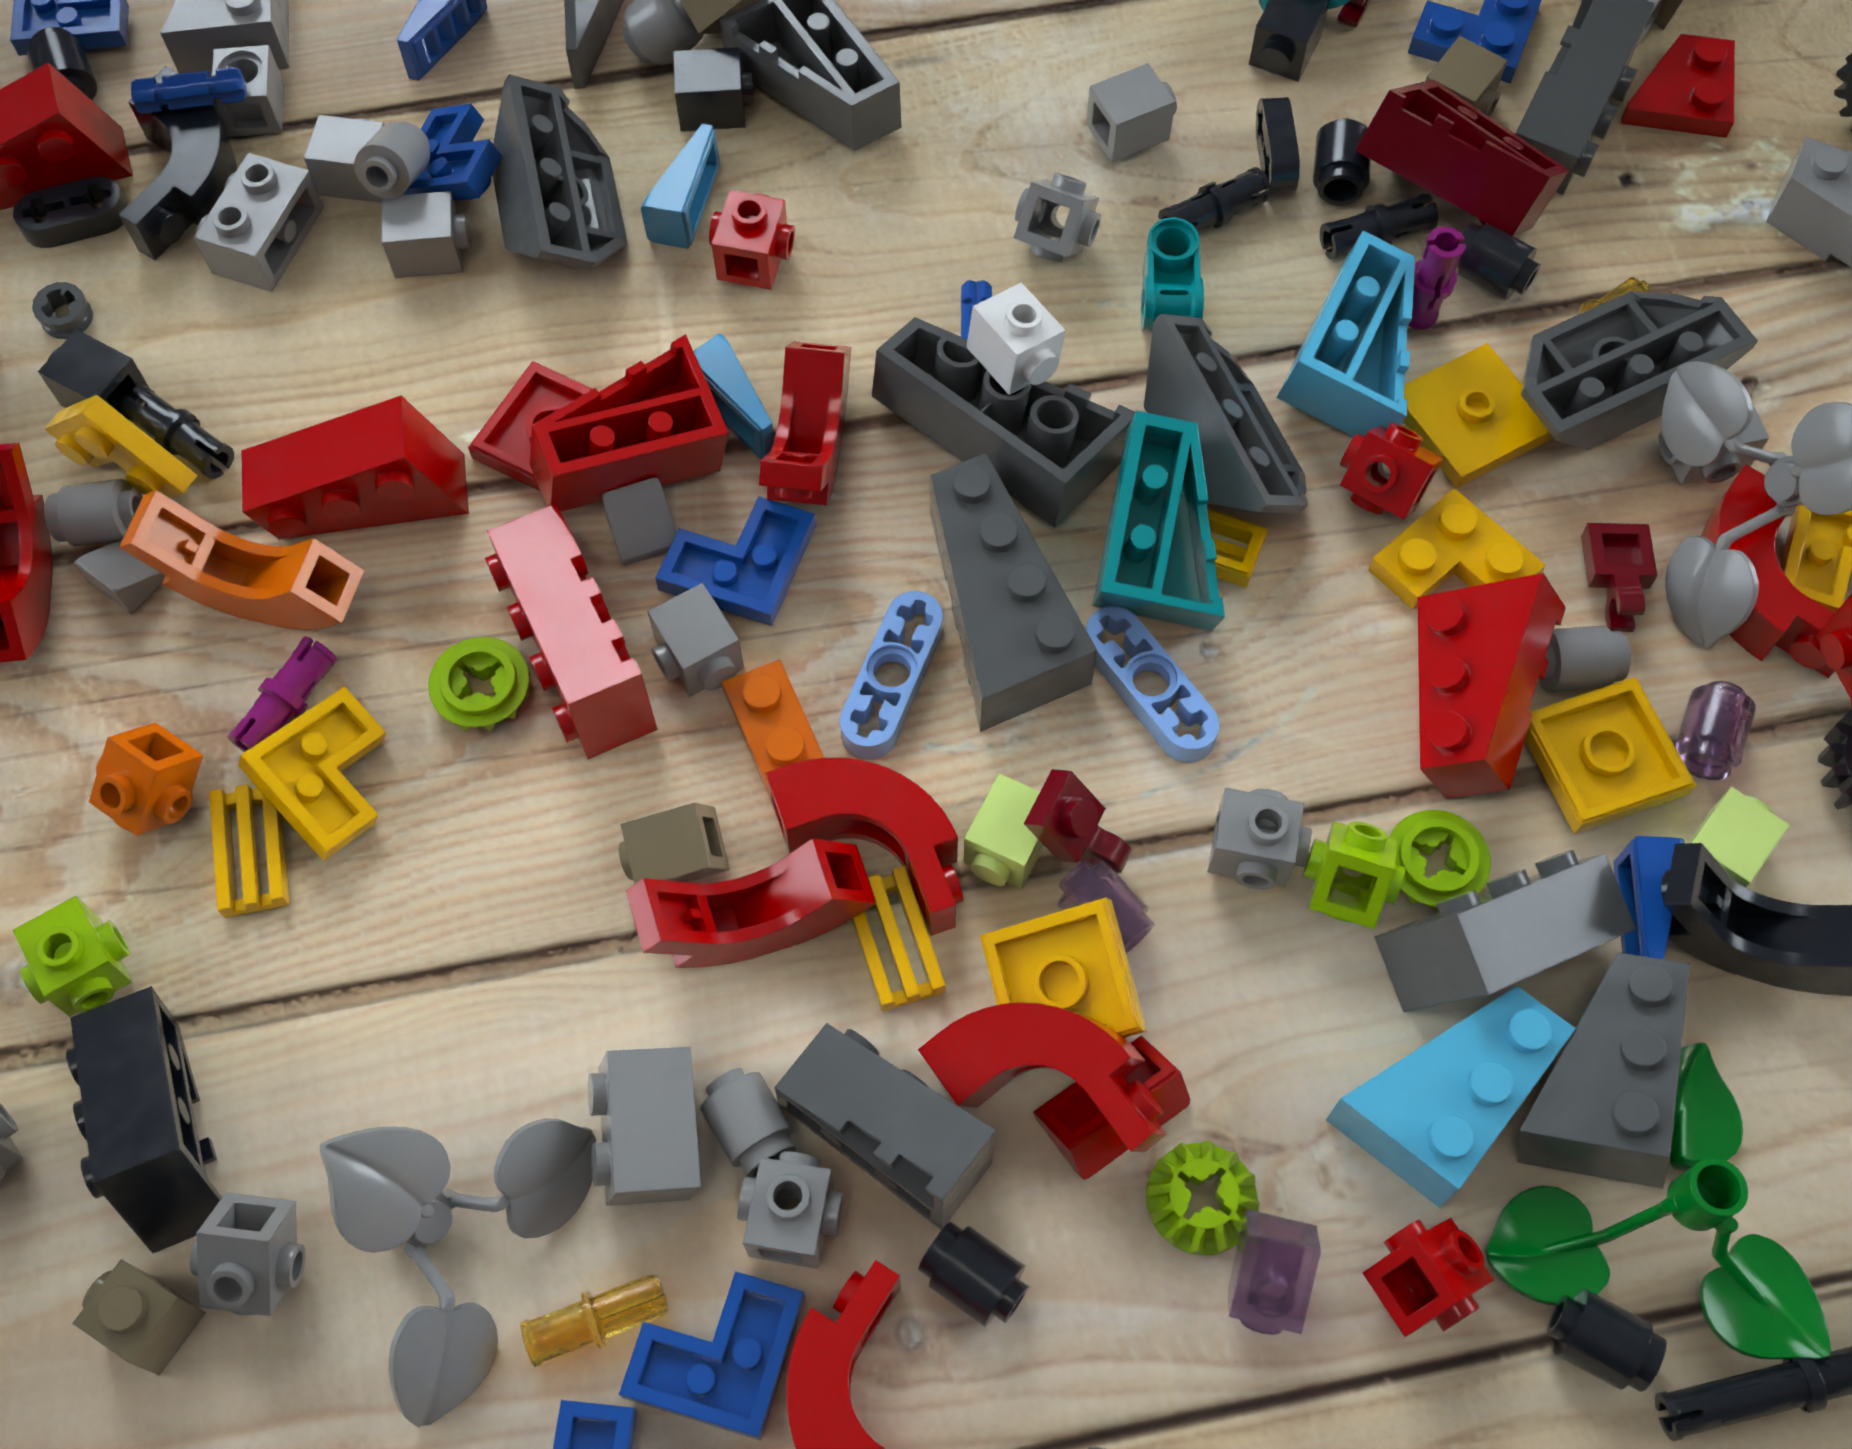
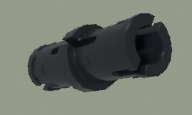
[1158,167,1271,231]
[1319,193,1438,259]
[121,385,234,479]

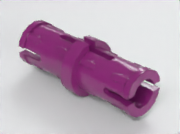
[1408,226,1466,330]
[227,636,337,752]

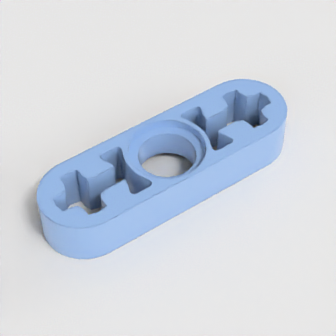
[840,591,943,760]
[1086,606,1219,763]

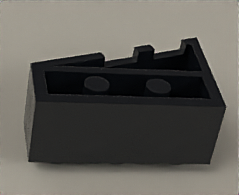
[66,986,222,1254]

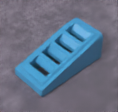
[641,124,720,249]
[694,334,774,460]

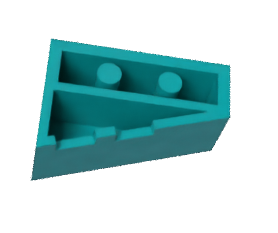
[1092,410,1225,631]

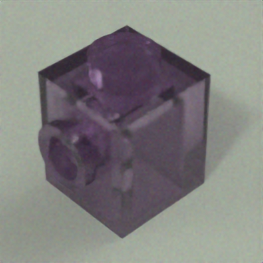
[1228,1209,1321,1335]

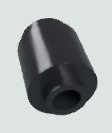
[27,27,97,100]
[1313,118,1371,205]
[1457,222,1541,300]
[918,1222,1029,1327]
[1547,1289,1667,1392]

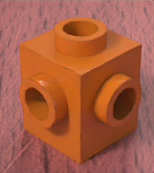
[89,722,203,836]

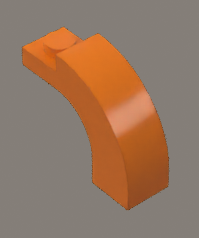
[119,490,364,630]

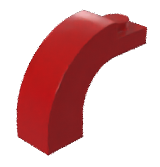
[759,341,852,506]
[0,442,53,663]
[1701,464,1835,678]
[765,757,964,936]
[626,839,876,968]
[918,1002,1167,1152]
[786,1260,901,1449]

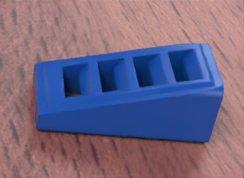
[397,0,487,81]
[1613,836,1685,959]

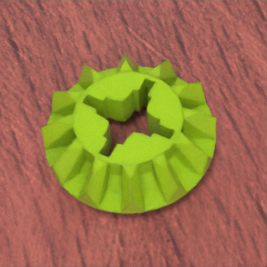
[428,637,531,732]
[1389,810,1491,912]
[1146,1140,1260,1255]

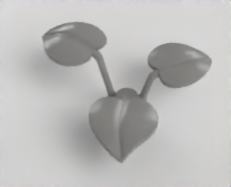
[1661,361,1852,648]
[320,1118,596,1427]

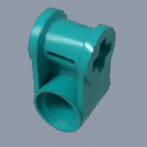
[1141,217,1204,329]

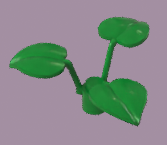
[1484,1043,1831,1360]

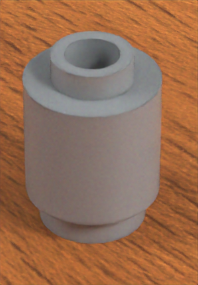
[354,122,430,199]
[44,479,143,546]
[1538,626,1631,692]
[700,1068,796,1178]

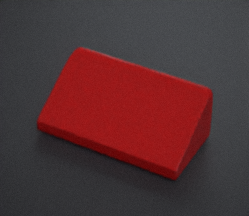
[1033,1035,1191,1180]

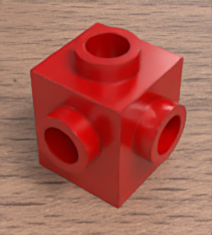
[709,190,795,290]
[1340,423,1444,520]
[1363,1218,1494,1337]

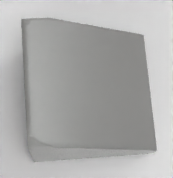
[601,478,676,566]
[74,541,166,614]

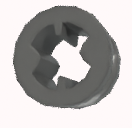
[32,282,93,339]

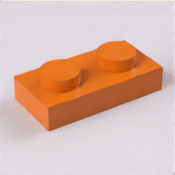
[722,659,825,795]

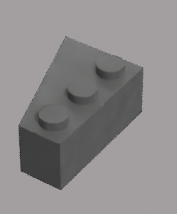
[1515,0,1655,195]

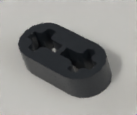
[1256,97,1300,193]
[13,176,128,248]

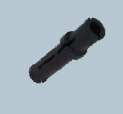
[1655,1346,1852,1441]

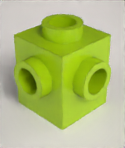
[1303,821,1406,929]
[12,896,132,1017]

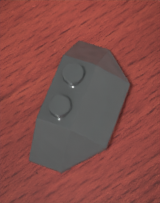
[492,74,628,270]
[1521,291,1758,450]
[1144,314,1308,513]

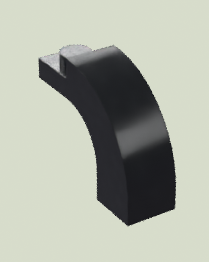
[119,66,237,261]
[1661,843,1852,996]

